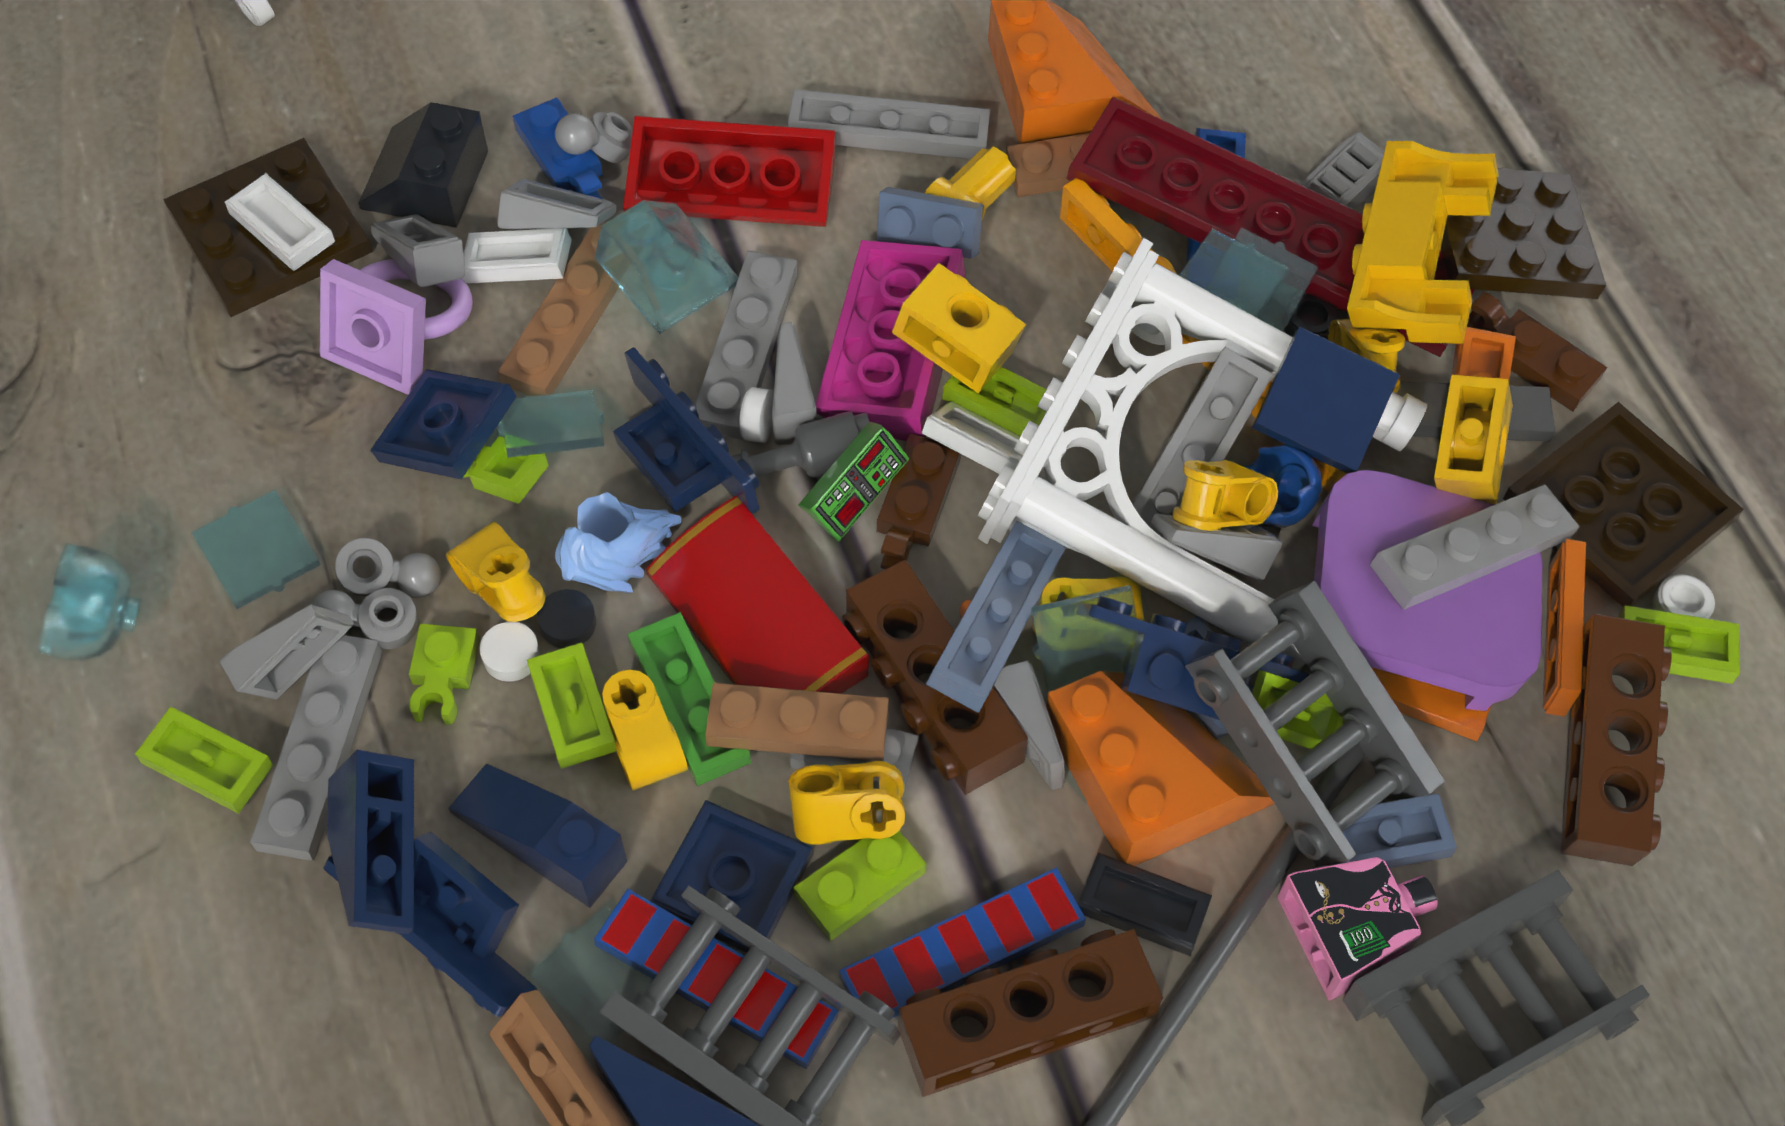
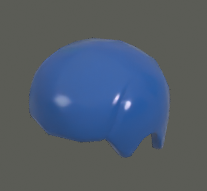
[1244,444,1322,528]

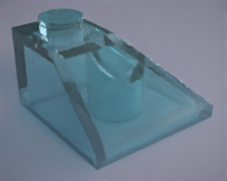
[594,200,738,334]

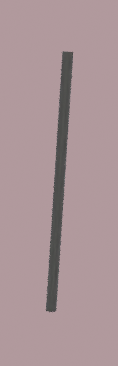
[1085,744,1365,1126]

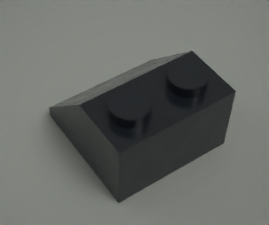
[358,102,488,228]

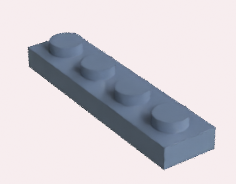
[926,520,1066,713]

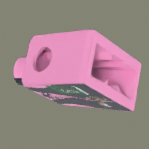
[1277,857,1438,1000]

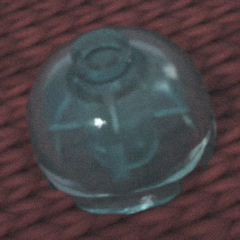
[39,543,141,661]

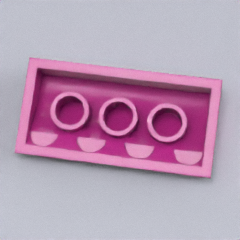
[815,240,966,441]

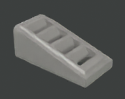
[1300,132,1384,209]
[498,179,617,229]
[371,214,465,287]
[772,322,817,445]
[1150,513,1282,580]
[220,605,354,700]
[993,660,1065,790]

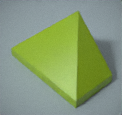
[1252,670,1343,749]

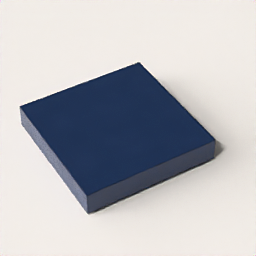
[1252,327,1400,474]
[370,369,517,480]
[650,800,813,953]

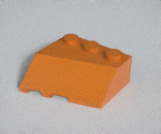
[988,0,1161,144]
[1046,671,1275,866]

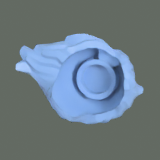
[555,492,681,593]

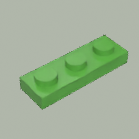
[628,612,751,786]

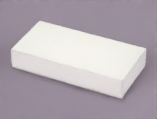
[225,173,335,271]
[462,228,572,284]
[922,401,1023,474]

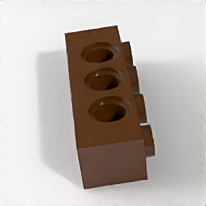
[842,560,1028,795]
[1561,614,1672,866]
[898,929,1163,1097]

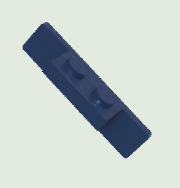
[613,347,760,514]
[1076,596,1310,721]
[323,832,537,1017]

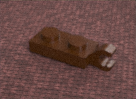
[1467,292,1608,412]
[876,433,961,569]

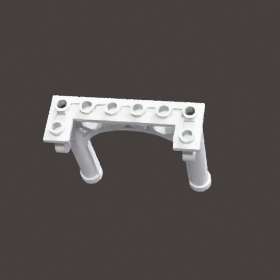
[978,238,1427,671]

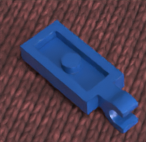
[513,97,603,199]

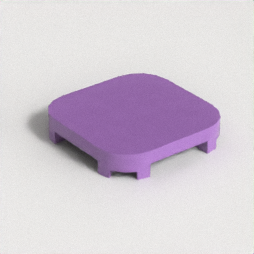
[1312,470,1543,711]

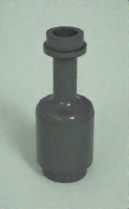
[732,410,870,478]

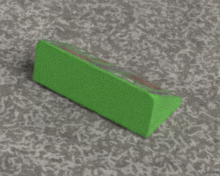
[798,422,910,542]

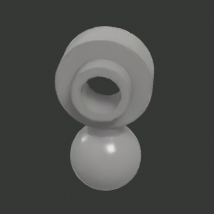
[555,112,632,163]
[335,538,441,598]
[312,588,418,649]

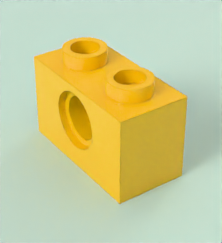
[892,263,1026,394]
[1434,375,1513,505]

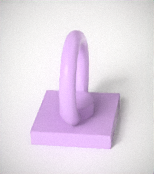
[320,259,473,395]

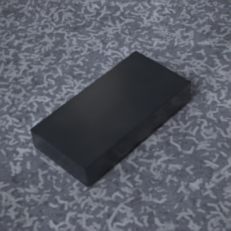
[1078,852,1212,956]

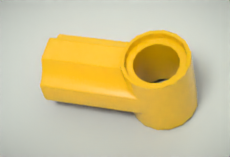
[925,146,1016,220]

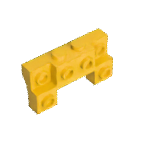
[1347,141,1499,344]

